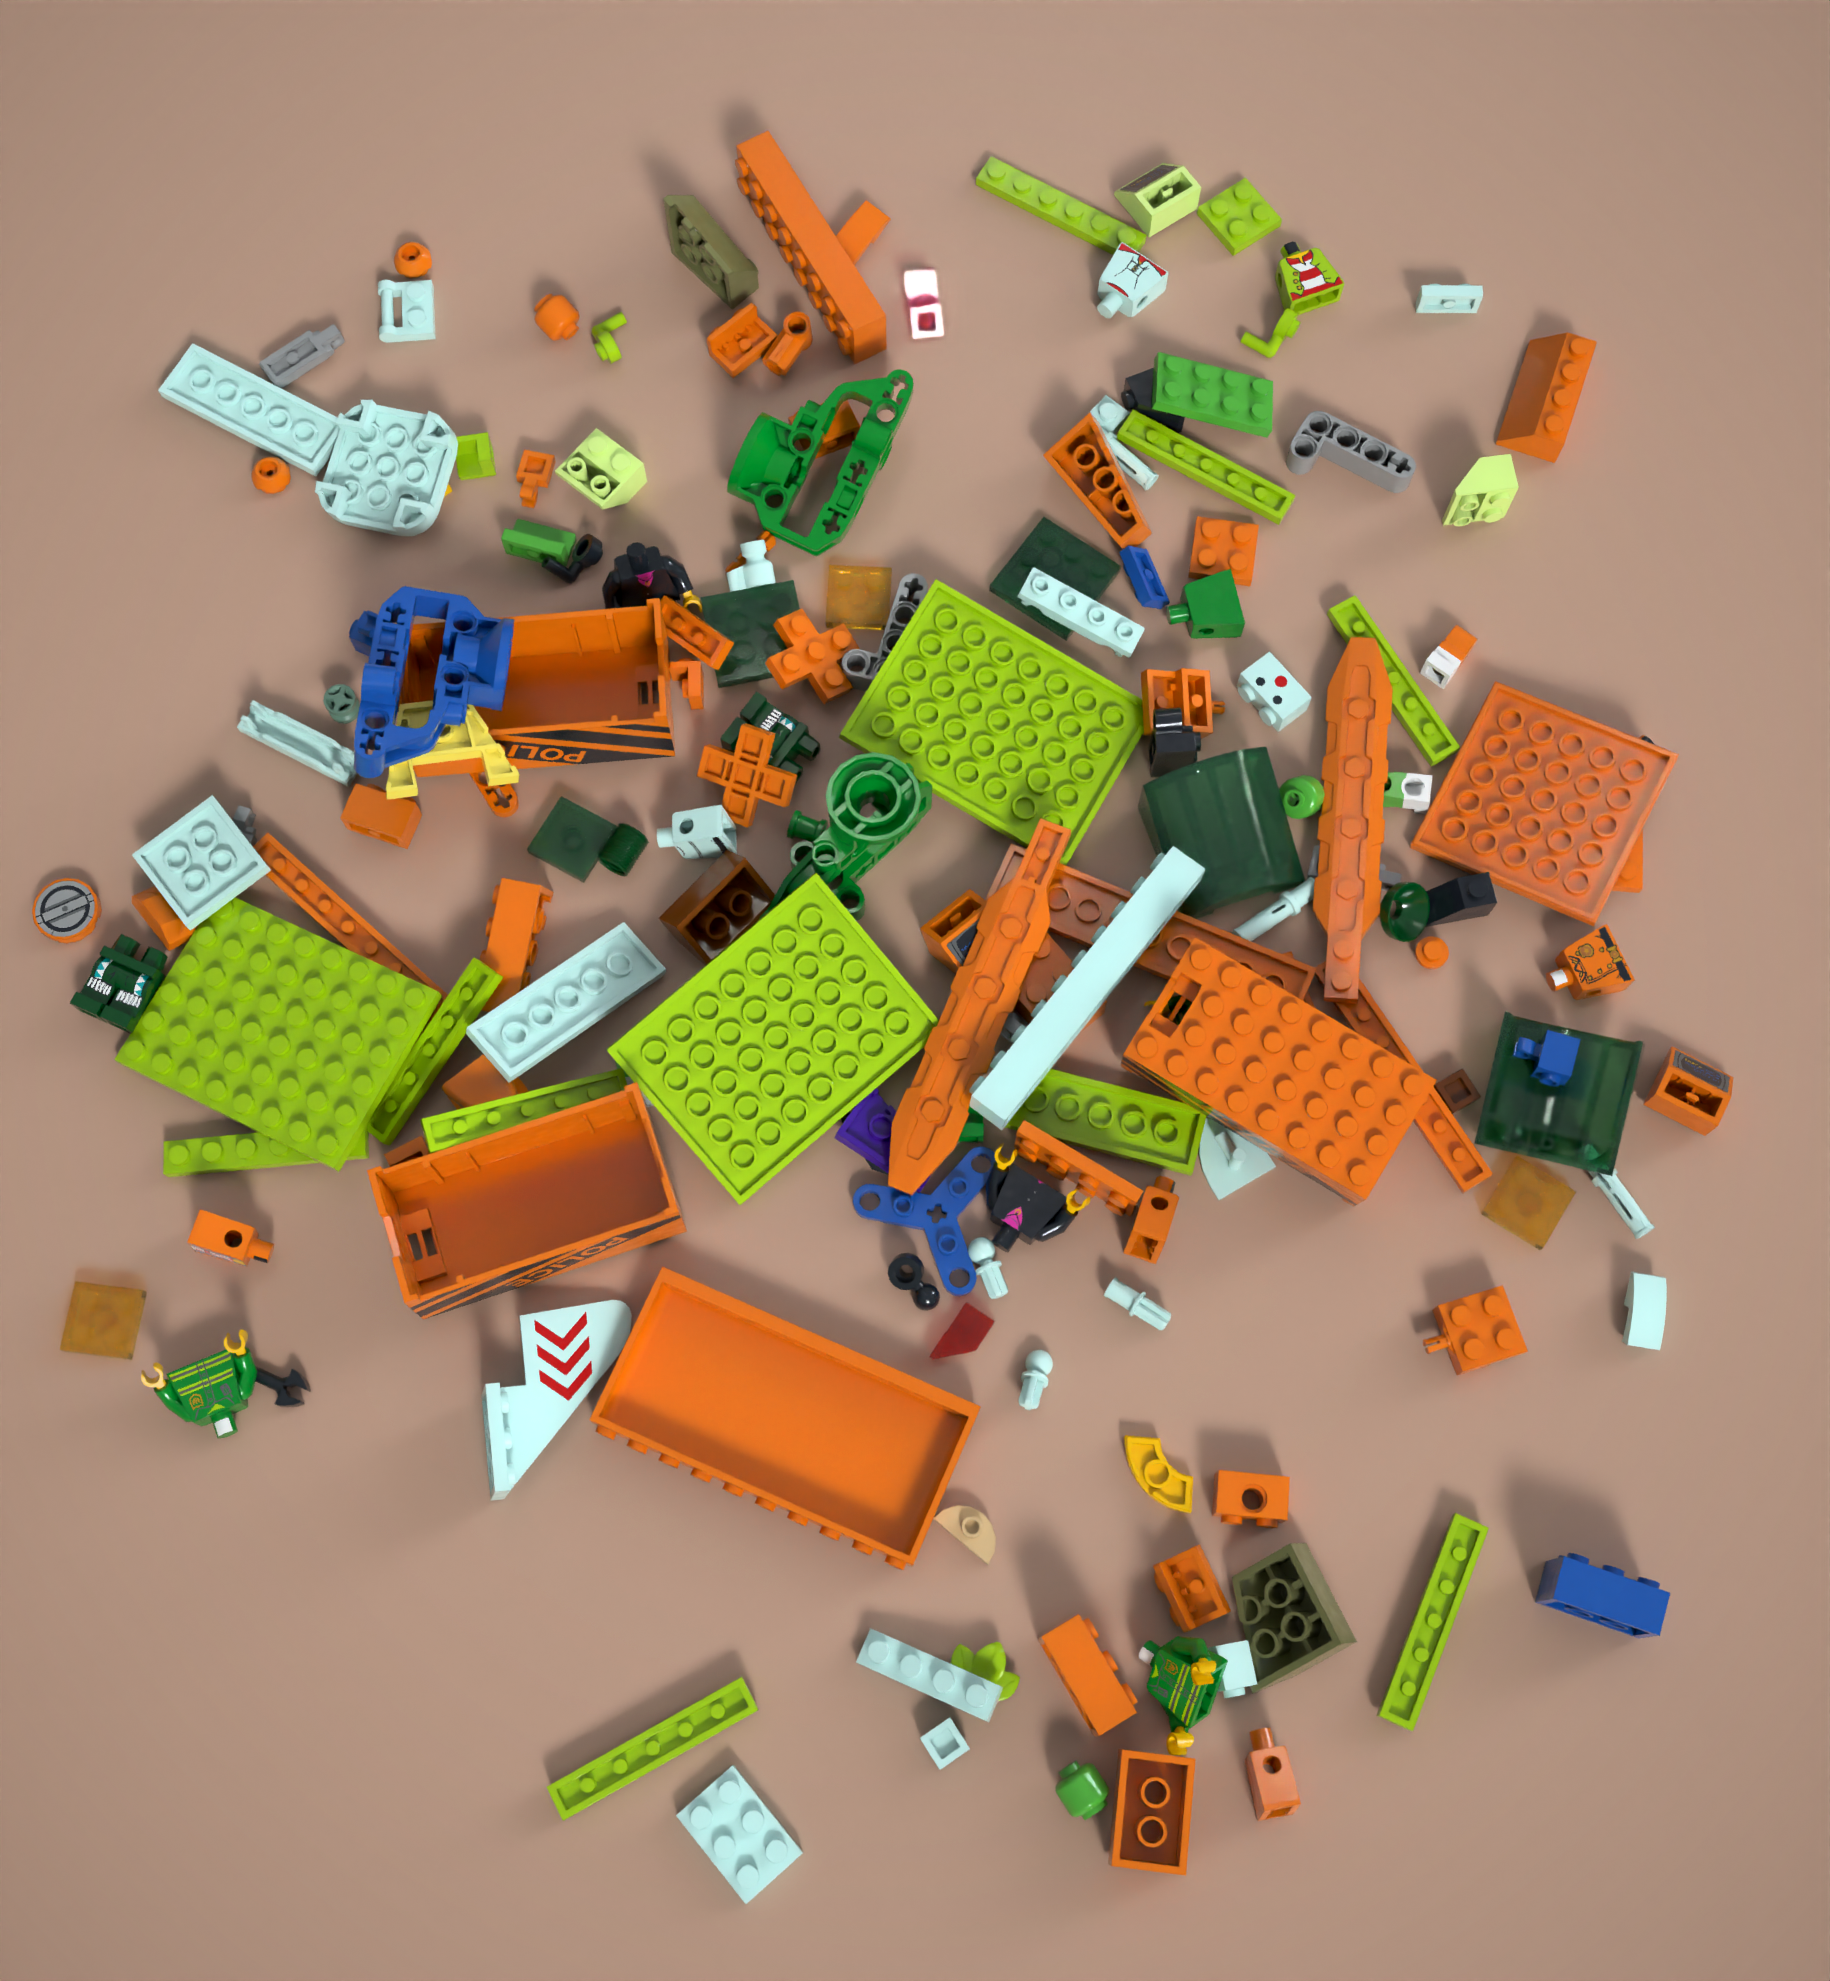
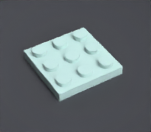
[132,795,271,931]

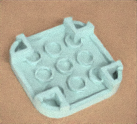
[315,400,458,536]

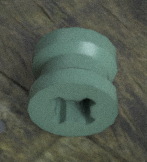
[323,684,360,724]

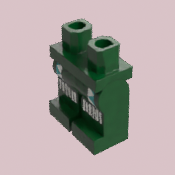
[720,691,821,784]
[70,934,168,1034]

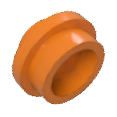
[1415,936,1449,969]

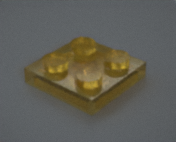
[826,565,892,630]
[1481,1156,1576,1250]
[60,1281,147,1360]

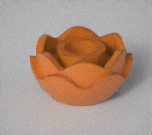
[394,242,432,278]
[251,456,291,494]

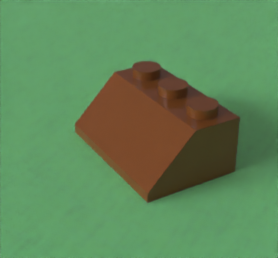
[658,850,775,965]

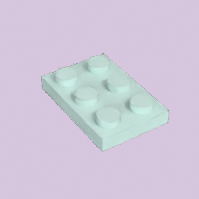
[676,1765,803,1904]

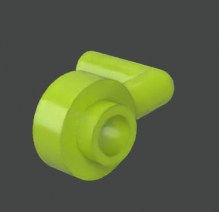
[1240,308,1301,358]
[591,312,627,364]

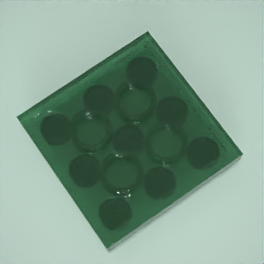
[989,517,1121,641]
[700,580,800,688]

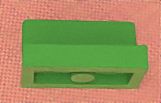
[501,519,576,567]

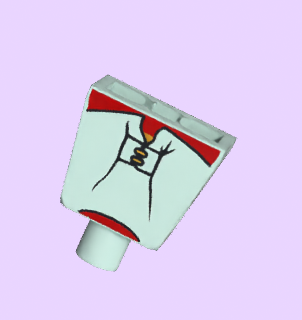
[1097,242,1169,319]

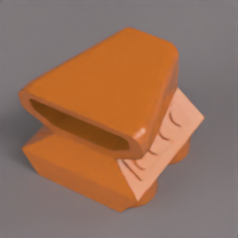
[442,1054,529,1110]

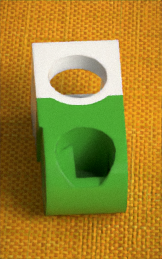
[1383,772,1433,815]

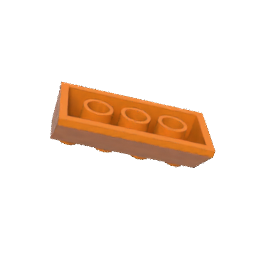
[1496,332,1597,463]

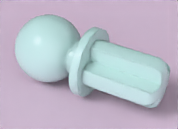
[968,1237,1008,1299]
[1018,1350,1053,1410]

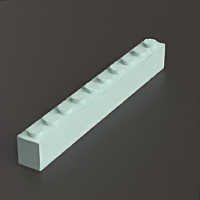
[969,846,1205,1130]

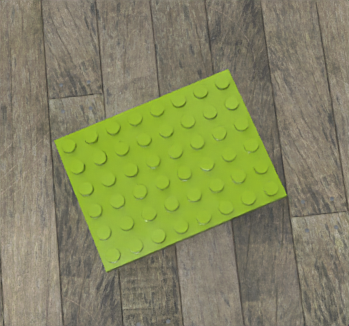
[839,579,1144,865]
[606,873,939,1205]
[114,897,442,1172]

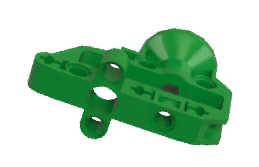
[727,369,914,556]
[759,752,932,921]

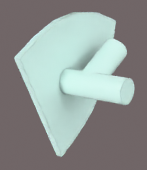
[1199,1118,1276,1201]

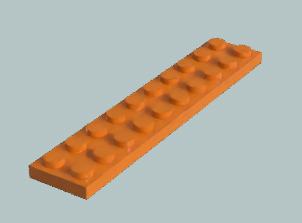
[985,843,1317,1001]

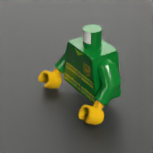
[141,1329,258,1439]
[1138,1636,1228,1756]

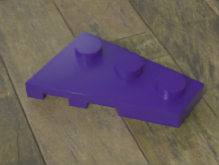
[834,1088,933,1193]

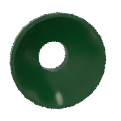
[1378,882,1430,942]

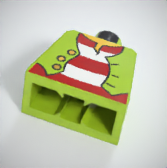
[1275,242,1345,315]

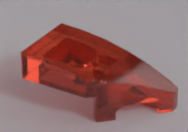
[929,1302,996,1360]

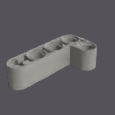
[1286,411,1416,493]
[842,573,928,691]

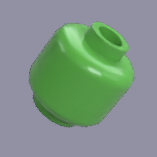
[1277,775,1325,819]
[1055,1760,1110,1820]

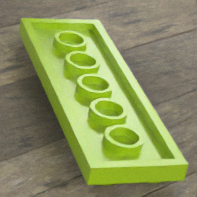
[1005,1069,1206,1176]

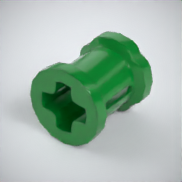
[787,810,828,843]

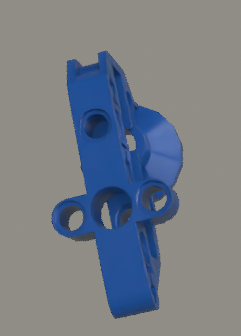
[354,586,514,778]

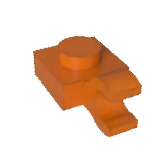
[516,449,556,508]

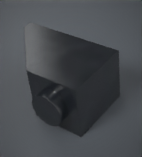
[1121,368,1185,433]
[1425,872,1497,927]

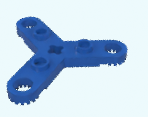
[853,1147,996,1297]

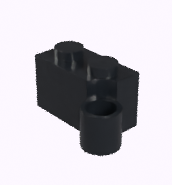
[1148,708,1201,777]

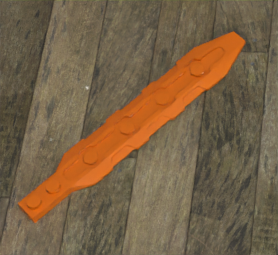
[1313,637,1393,1003]
[888,818,1071,1195]

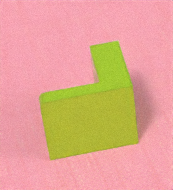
[456,432,496,480]

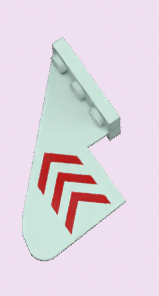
[481,1300,632,1501]

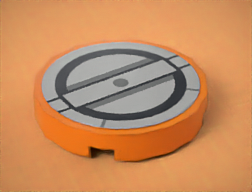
[32,878,102,944]

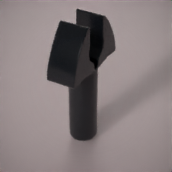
[256,1366,311,1407]

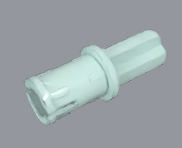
[1104,1277,1171,1330]

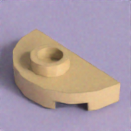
[933,1505,996,1565]

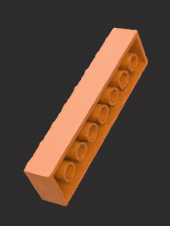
[735,131,887,364]

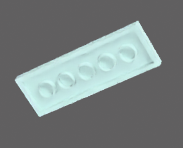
[158,343,340,476]
[466,922,666,1083]

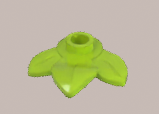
[950,1642,1020,1701]

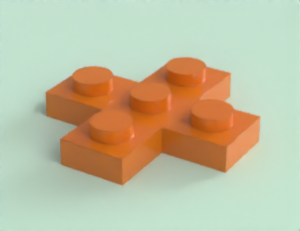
[765,608,860,704]
[697,723,797,828]

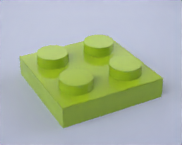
[1197,177,1282,256]

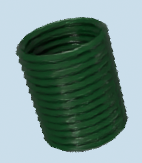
[597,823,649,877]

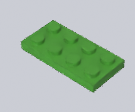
[1152,352,1273,438]

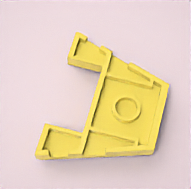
[386,700,519,800]

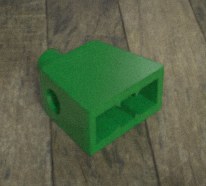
[1166,569,1245,639]

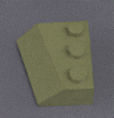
[663,195,759,310]
[1232,1543,1357,1694]

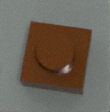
[1434,1068,1481,1114]

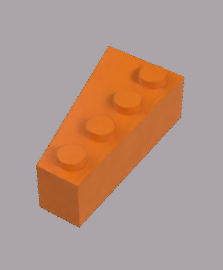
[1043,412,1152,549]
[479,878,554,1012]

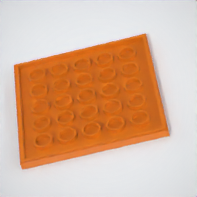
[1410,681,1679,926]

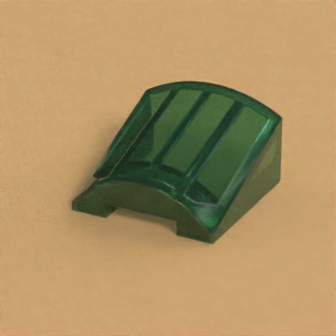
[1138,747,1305,919]
[1474,1011,1646,1176]

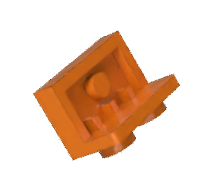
[706,303,778,378]
[1153,1544,1231,1633]

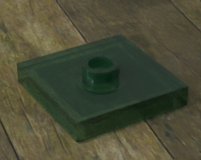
[527,796,617,883]

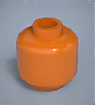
[534,294,580,341]

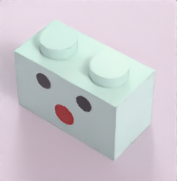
[1236,651,1312,732]

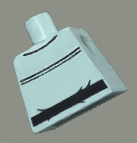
[657,805,737,859]

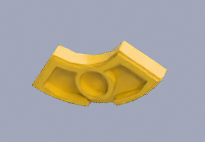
[1124,1435,1193,1514]

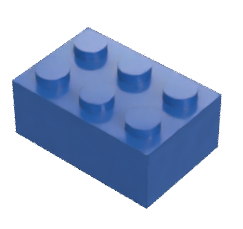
[1535,1553,1670,1638]

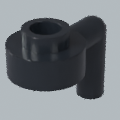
[542,534,603,583]

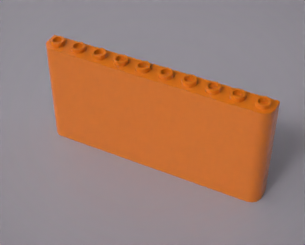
[589,1266,981,1570]

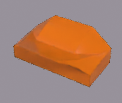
[132,886,197,951]

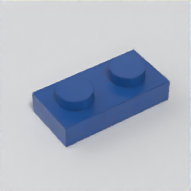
[1119,546,1170,609]

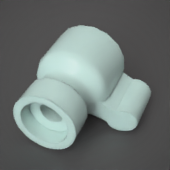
[726,540,776,592]

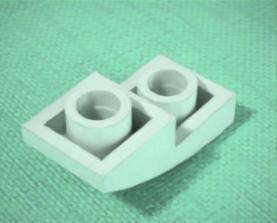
[1622,1272,1667,1350]

